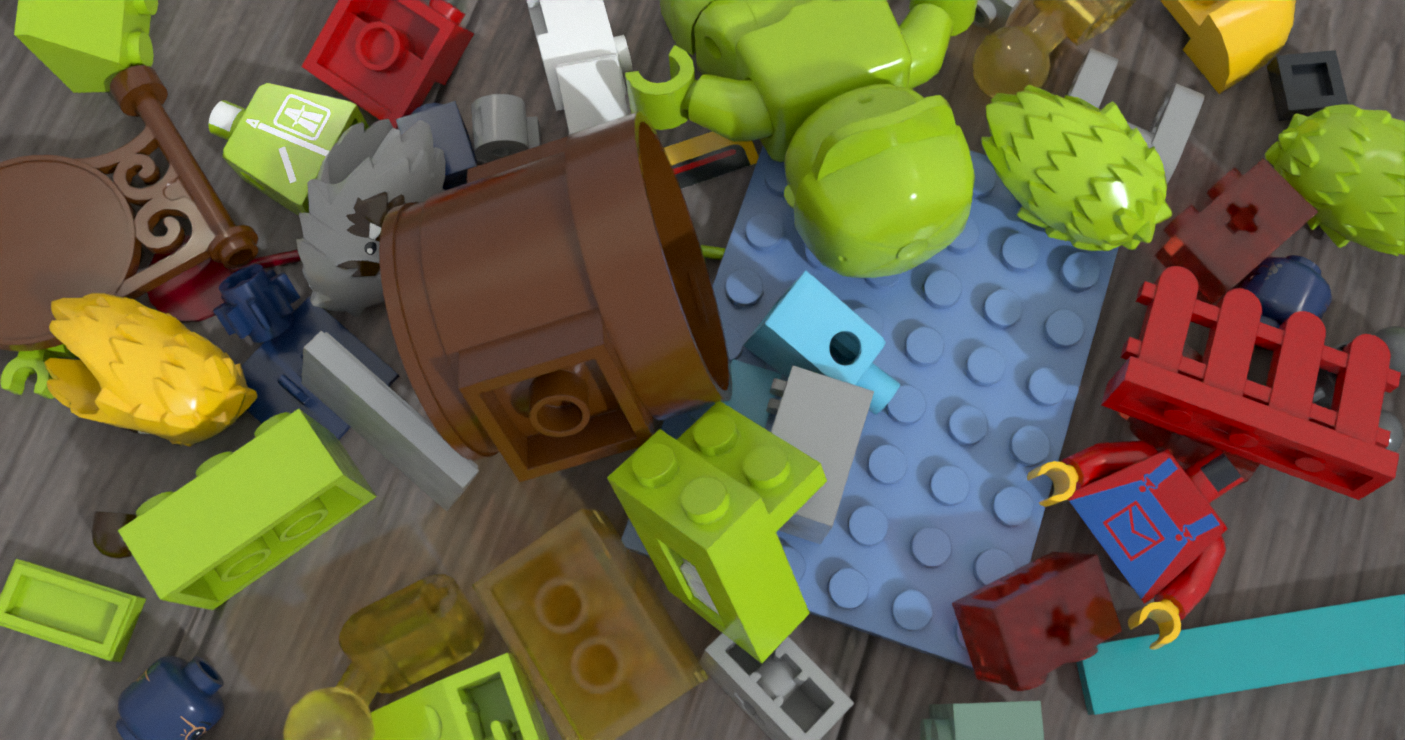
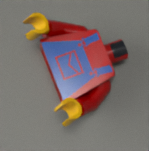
[1027,441,1245,650]

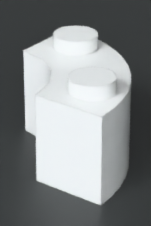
[526,0,633,111]

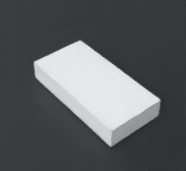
[555,54,629,135]

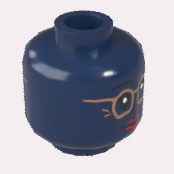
[116,655,224,740]

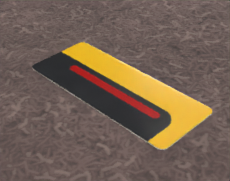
[664,131,759,189]

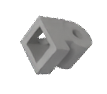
[471,94,542,165]

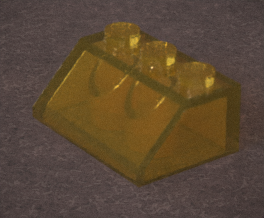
[471,509,709,740]

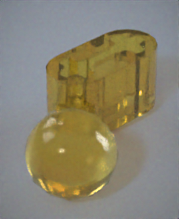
[972,0,1136,98]
[282,574,485,740]

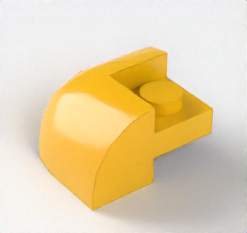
[1160,0,1296,94]

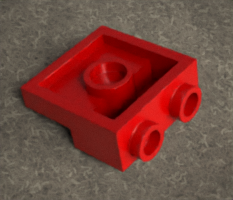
[301,0,474,130]

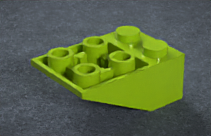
[327,653,549,740]

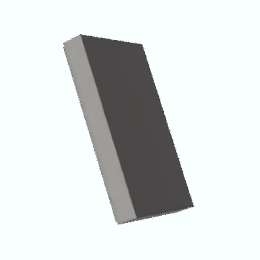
[301,331,479,511]

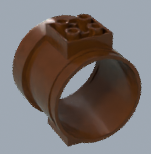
[379,112,732,482]

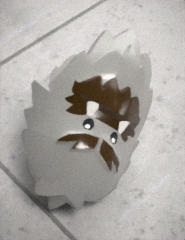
[296,119,446,317]

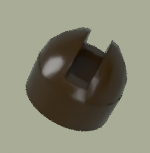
[91,511,137,559]

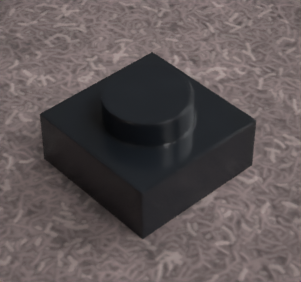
[1267,50,1349,121]

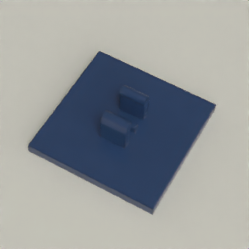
[241,296,400,440]

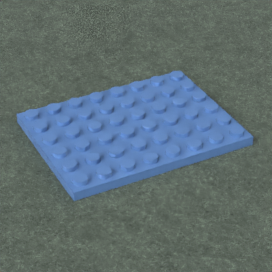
[619,146,1119,677]

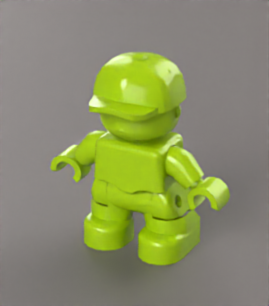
[625,0,978,278]

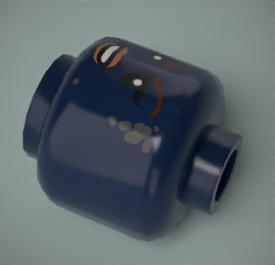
[1240,255,1332,350]

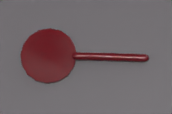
[147,235,301,323]

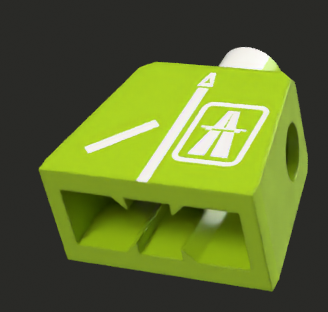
[208,83,369,216]

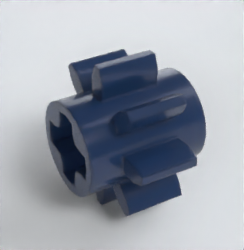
[213,264,300,343]

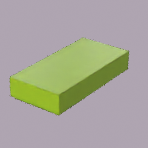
[0,559,146,662]

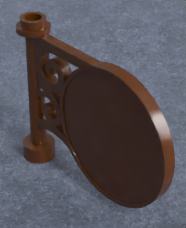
[0,65,258,351]

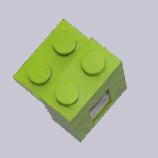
[607,401,827,664]

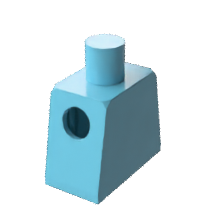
[743,270,900,415]

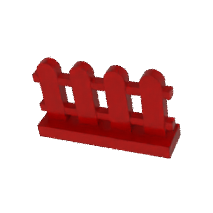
[1101,266,1401,500]

